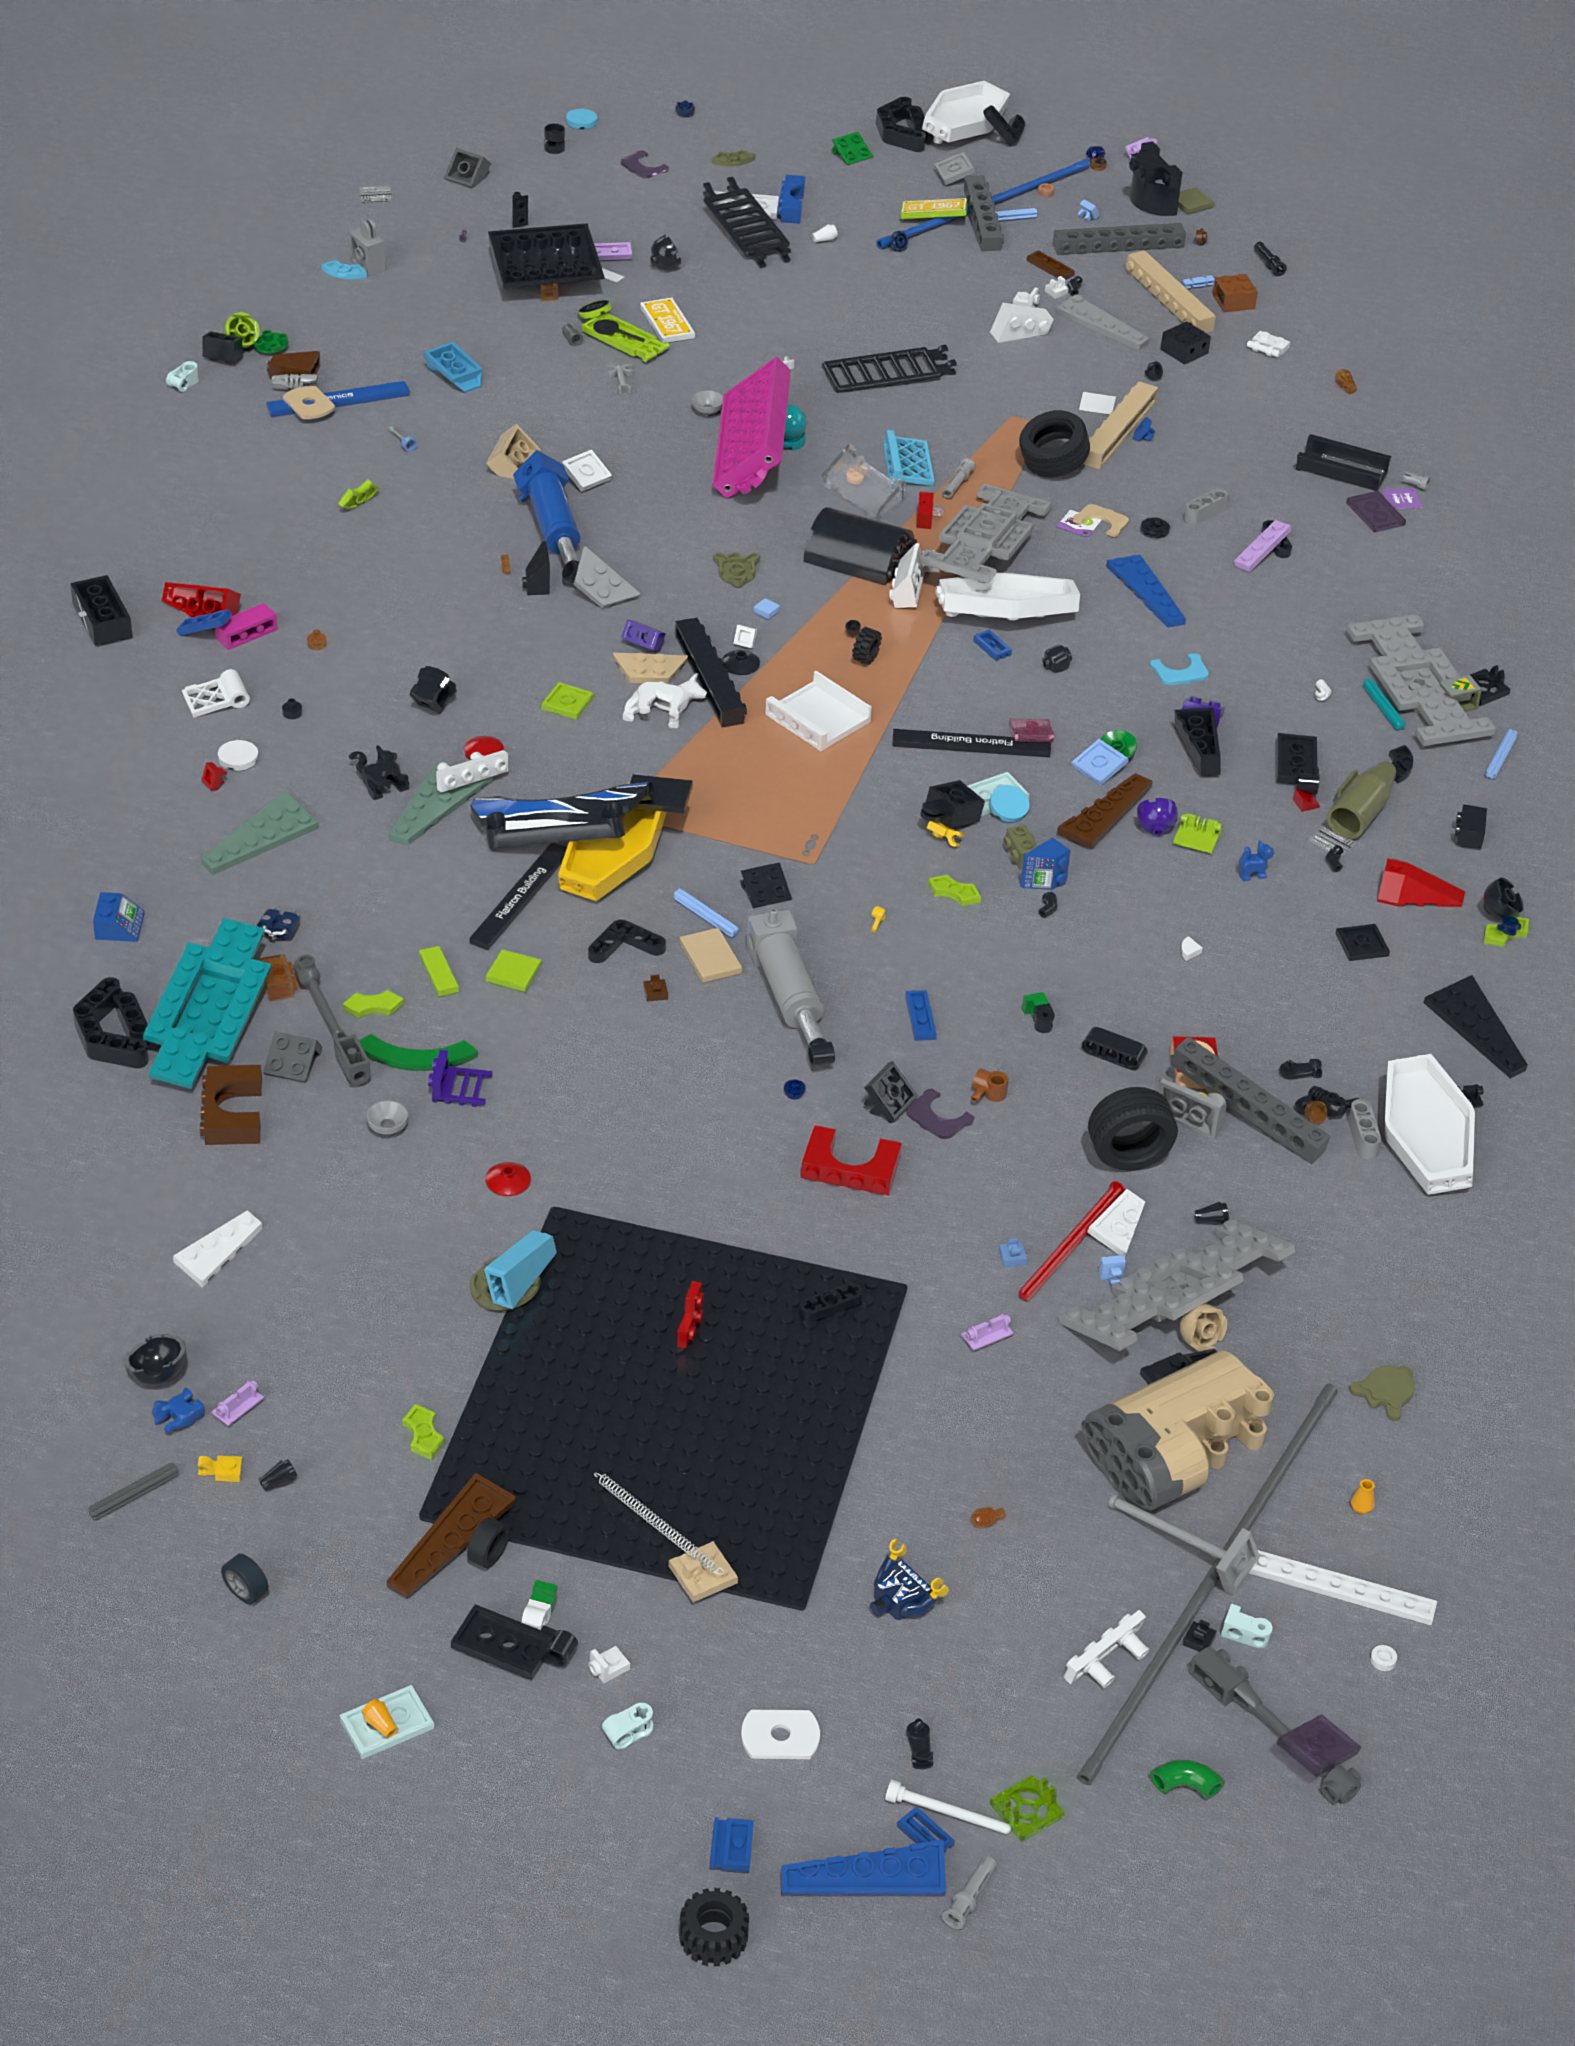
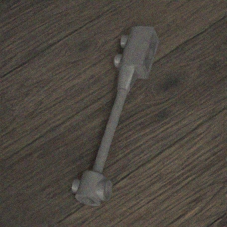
[293,954,371,1085]
[1189,1646,1361,1803]

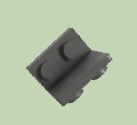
[264,1031,322,1082]

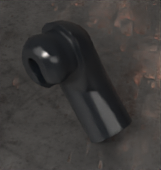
[1067,276,1083,296]
[1326,845,1344,872]
[1038,891,1058,918]

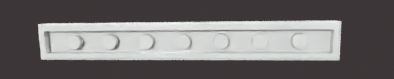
[1249,1550,1437,1625]

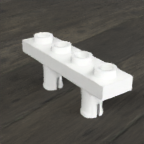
[436,750,508,792]
[1064,1610,1150,1689]

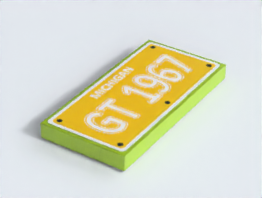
[901,198,968,219]

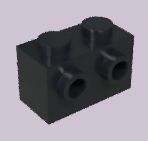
[202,331,242,364]
[1454,804,1487,849]

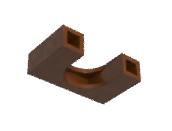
[200,1065,262,1145]

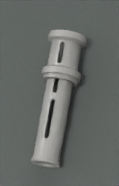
[941,458,976,499]
[942,1856,997,1930]

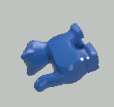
[1239,840,1274,881]
[152,1387,205,1433]

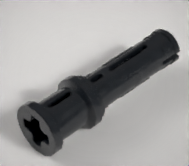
[1254,241,1287,276]

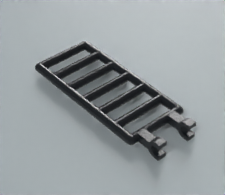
[822,345,957,393]

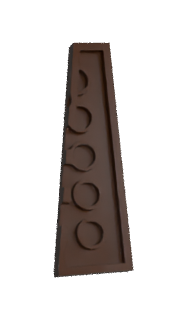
[1057,773,1152,849]
[386,1473,516,1599]

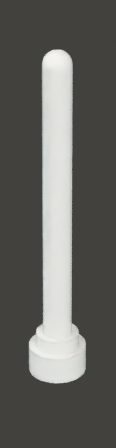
[885,1779,1011,1834]

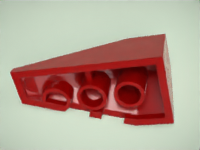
[161,582,241,617]
[1377,858,1465,907]

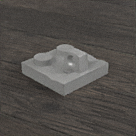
[935,152,975,185]

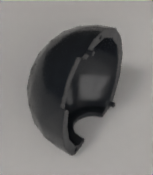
[124,1334,186,1385]

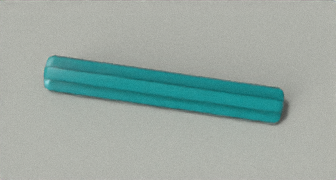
[1363,678,1406,730]

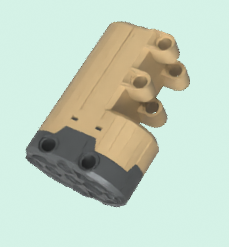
[1081,1351,1274,1512]

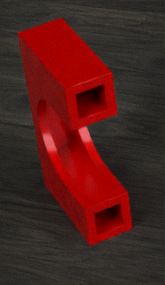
[801,1125,902,1196]

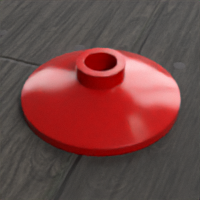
[485,1162,531,1196]

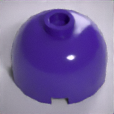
[1137,798,1178,836]

